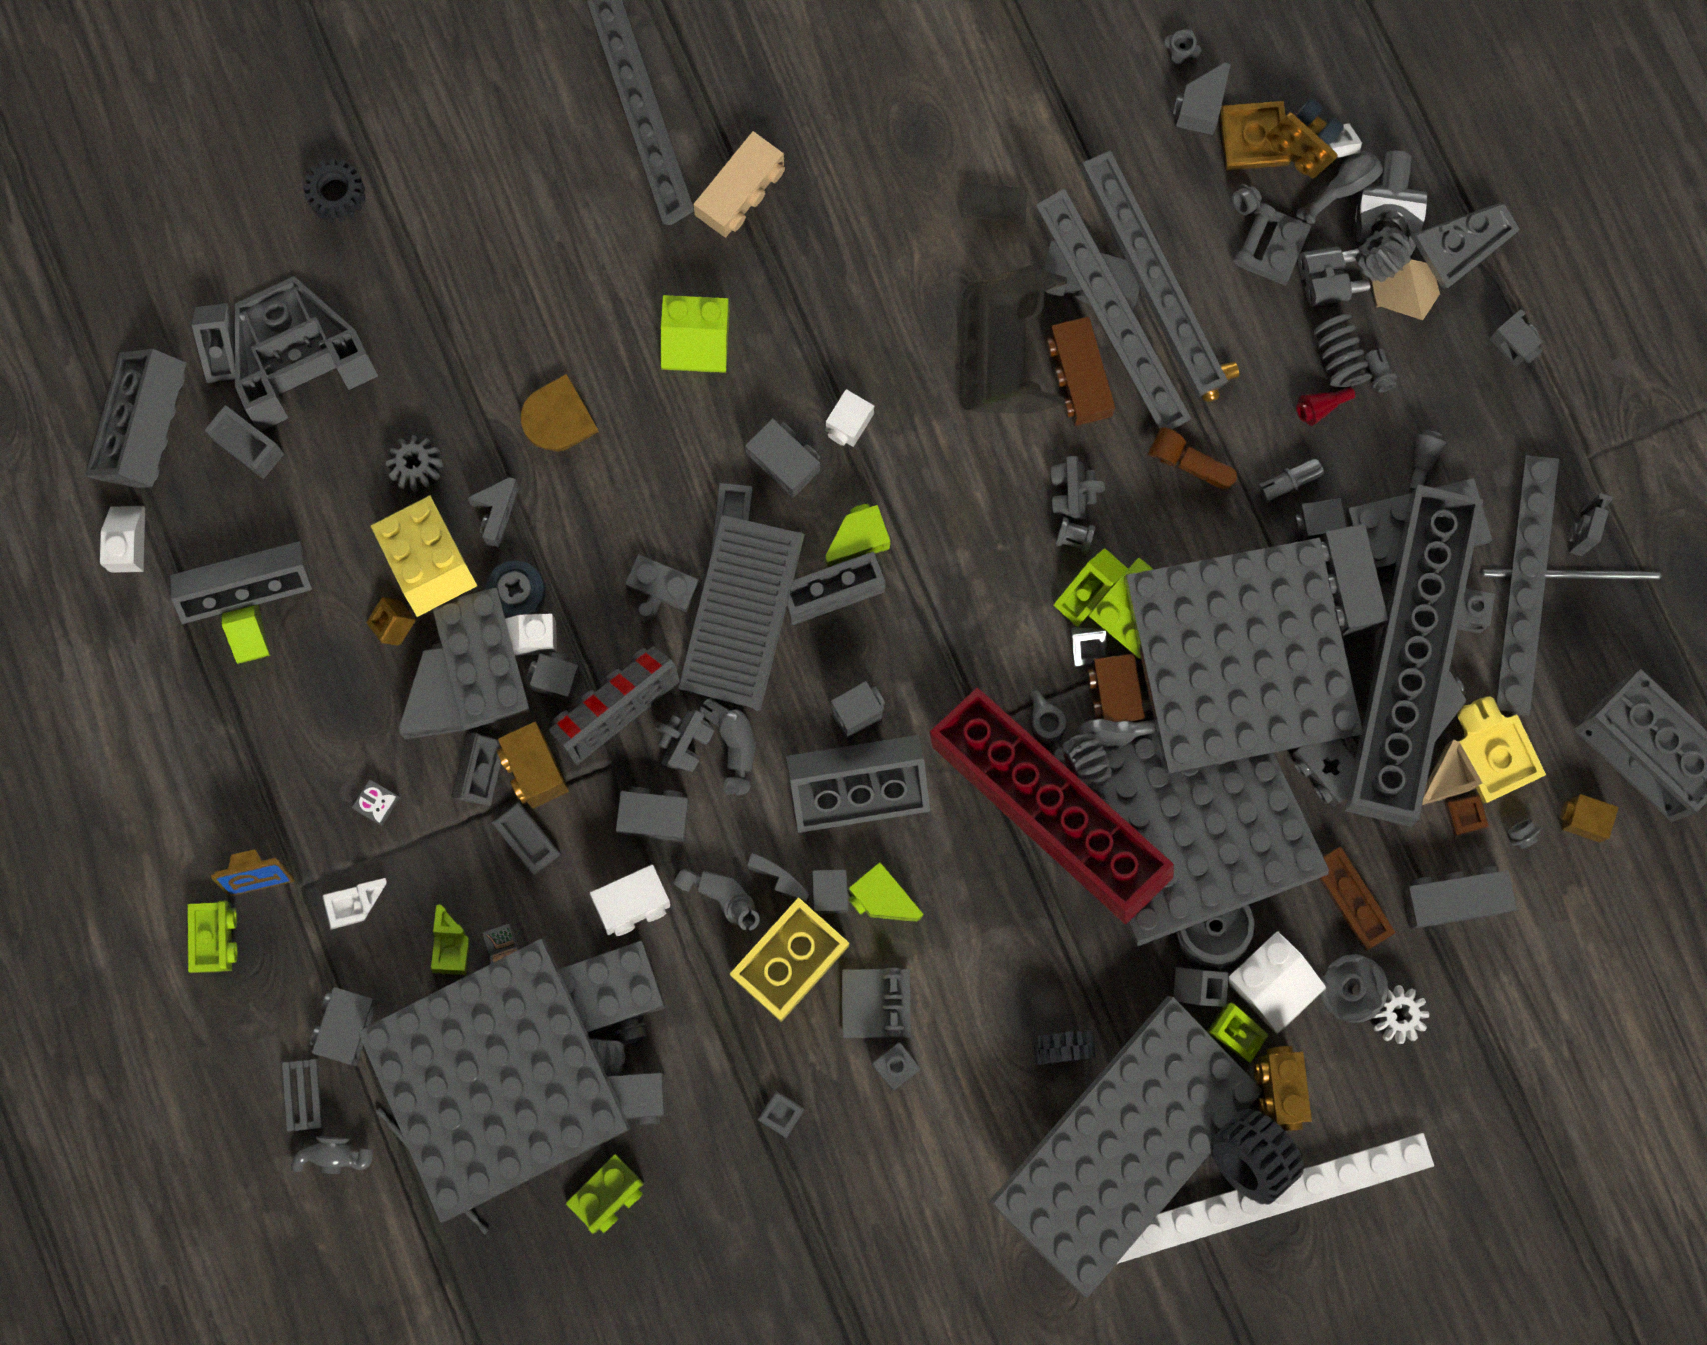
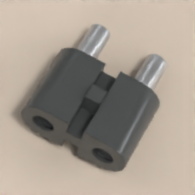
[1298,246,1370,307]

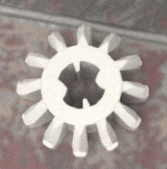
[1373,985,1429,1044]

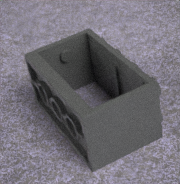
[1573,669,1707,822]

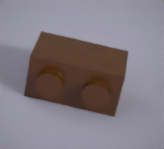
[1087,654,1145,723]

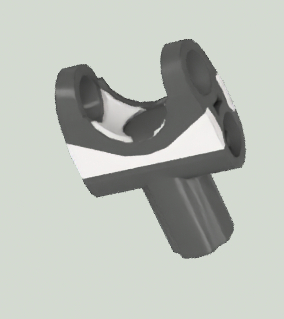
[1355,150,1427,250]

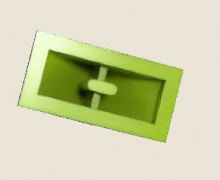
[222,604,270,664]
[1207,1003,1268,1063]

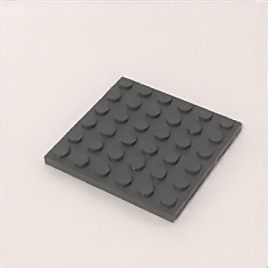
[1124,538,1362,774]
[1063,732,1329,946]
[358,939,631,1223]

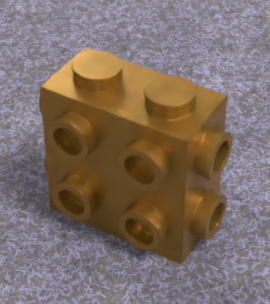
[1254,1046,1312,1131]

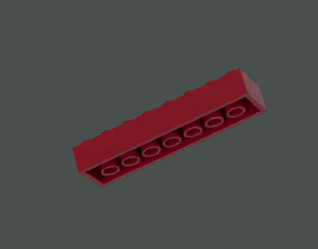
[930,687,1174,925]

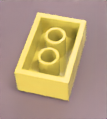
[371,496,477,617]
[730,897,849,1022]

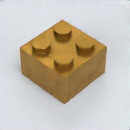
[496,722,569,809]

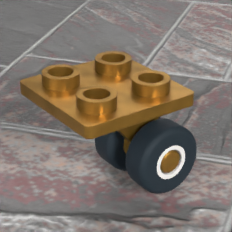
[1265,98,1344,179]

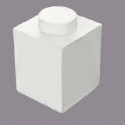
[826,389,874,447]

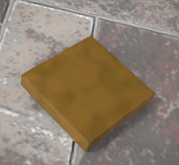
[1219,101,1291,170]

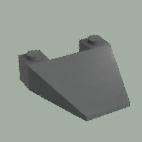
[235,276,378,431]

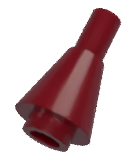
[1296,386,1355,426]

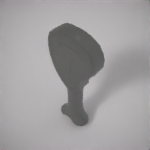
[1295,151,1383,224]
[1078,719,1157,749]

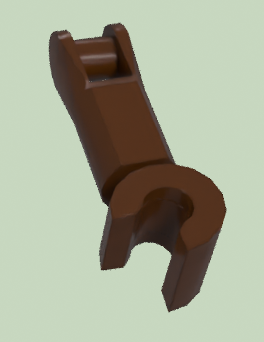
[1147,427,1237,490]

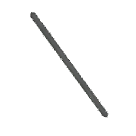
[1480,569,1663,580]

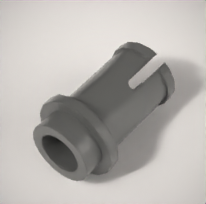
[1364,348,1398,393]

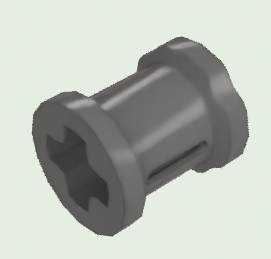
[1055,517,1095,554]

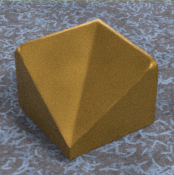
[366,597,416,646]

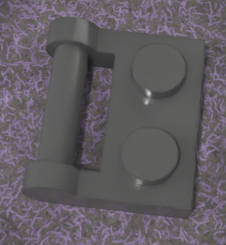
[1234,203,1312,286]

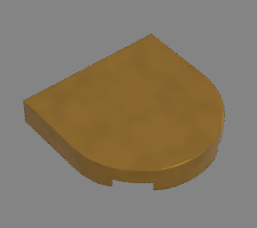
[521,374,599,452]

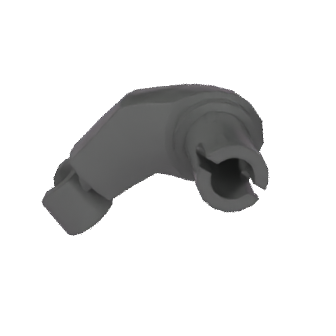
[700,698,756,796]
[673,869,760,930]

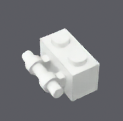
[590,864,670,936]

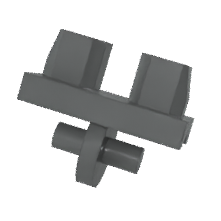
[1051,456,1105,522]
[655,710,715,772]

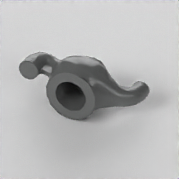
[1029,690,1066,762]
[290,1136,373,1174]

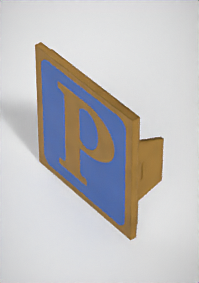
[211,849,295,897]

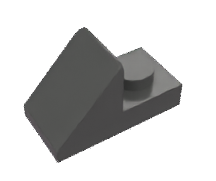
[468,477,519,548]

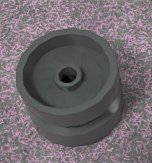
[1176,905,1254,971]

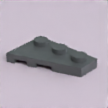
[1410,203,1520,288]

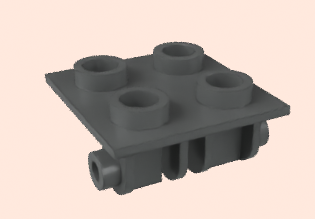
[842,968,911,1038]

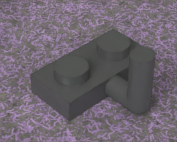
[625,554,700,623]

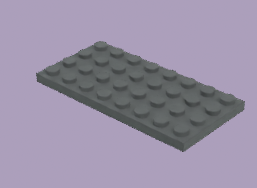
[989,996,1263,1298]

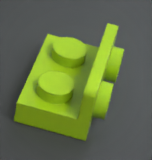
[566,1154,645,1234]

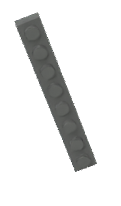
[587,0,694,225]
[1079,150,1228,398]
[1036,188,1192,430]
[1496,455,1559,716]

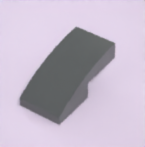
[747,853,809,904]

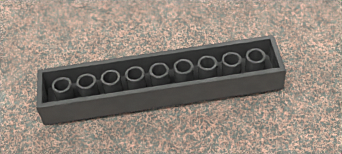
[1345,484,1483,827]

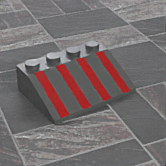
[549,646,680,766]

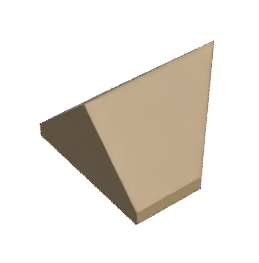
[1369,260,1440,320]
[1422,740,1483,805]

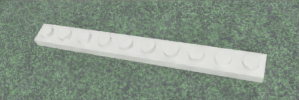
[1117,1133,1434,1264]

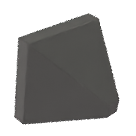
[1070,627,1107,666]

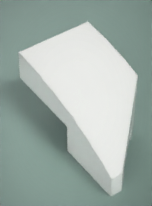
[322,878,387,930]

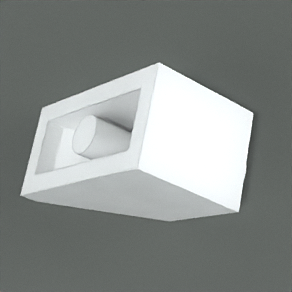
[100,506,145,572]
[505,614,557,656]

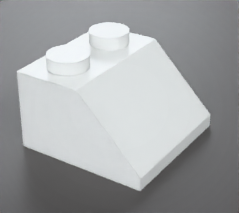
[1229,931,1326,1034]

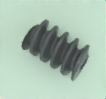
[1314,314,1372,387]

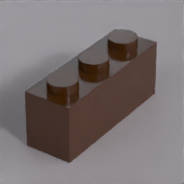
[1045,317,1115,426]

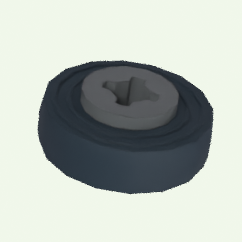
[485,560,546,619]

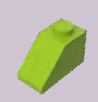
[825,504,890,568]
[1053,548,1128,627]
[848,863,924,922]

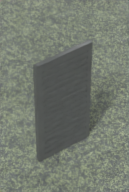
[678,515,805,711]

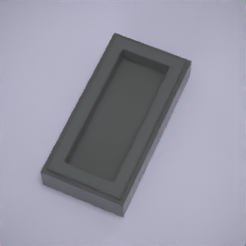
[492,802,561,875]

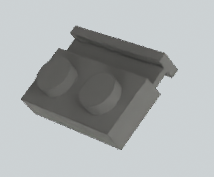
[1568,493,1613,556]

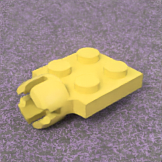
[1457,696,1546,804]

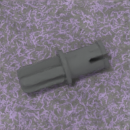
[1258,459,1324,503]

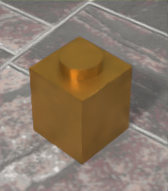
[1560,794,1619,843]

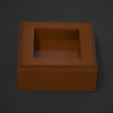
[1445,794,1489,836]

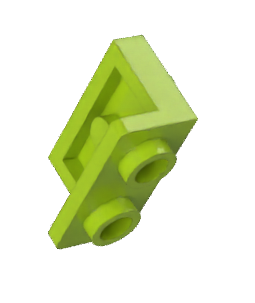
[188,900,238,973]

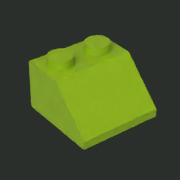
[661,295,730,373]
[1089,558,1154,659]

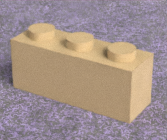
[693,131,785,238]

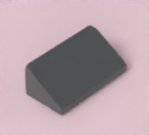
[452,733,502,806]

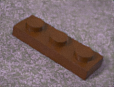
[1319,846,1396,951]

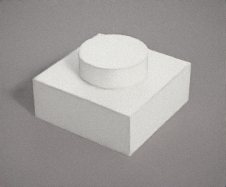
[1329,124,1362,157]

